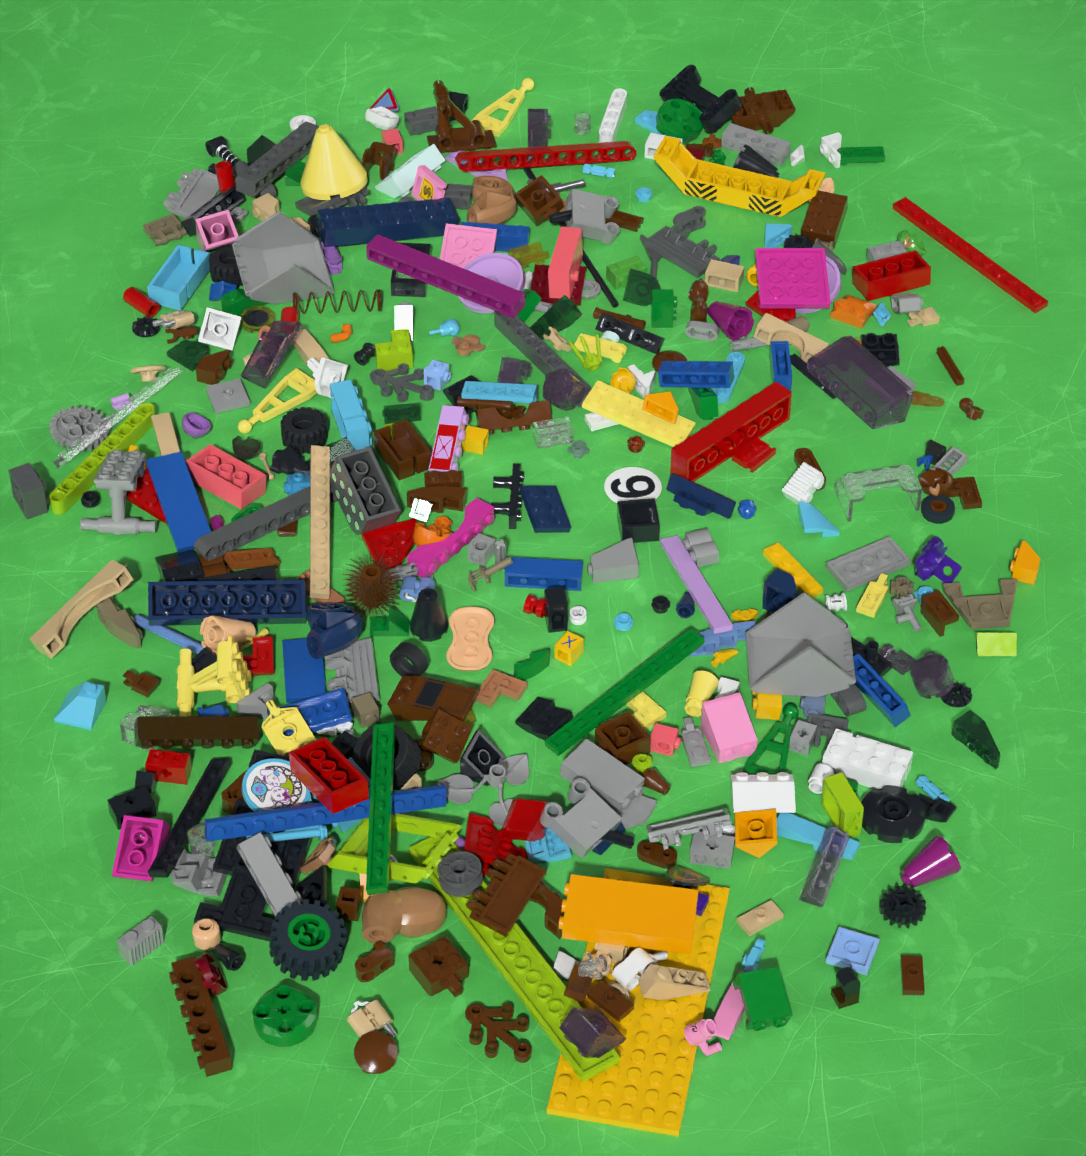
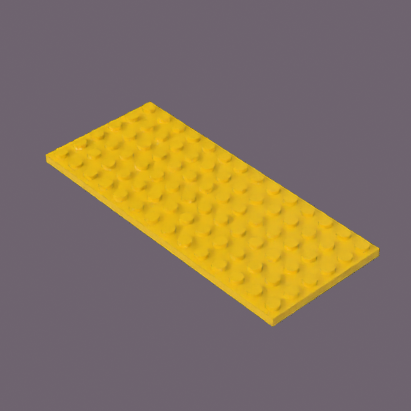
[547,868,730,1137]

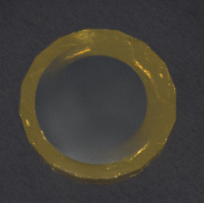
[240,306,275,333]

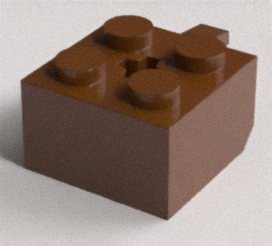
[514,175,564,226]
[595,712,651,765]
[408,936,468,997]

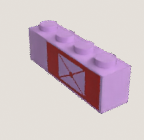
[429,405,469,472]

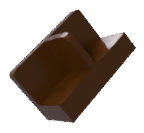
[920,590,959,637]

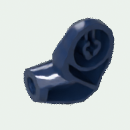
[306,602,362,659]

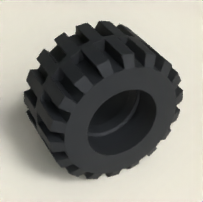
[209,245,243,288]
[280,407,327,454]

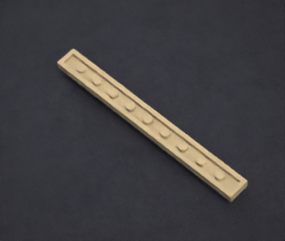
[309,445,330,599]

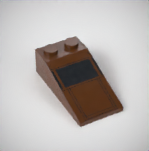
[387,676,479,721]

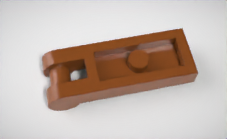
[224,548,280,570]

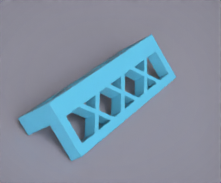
[461,381,538,403]

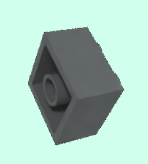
[8,463,49,520]

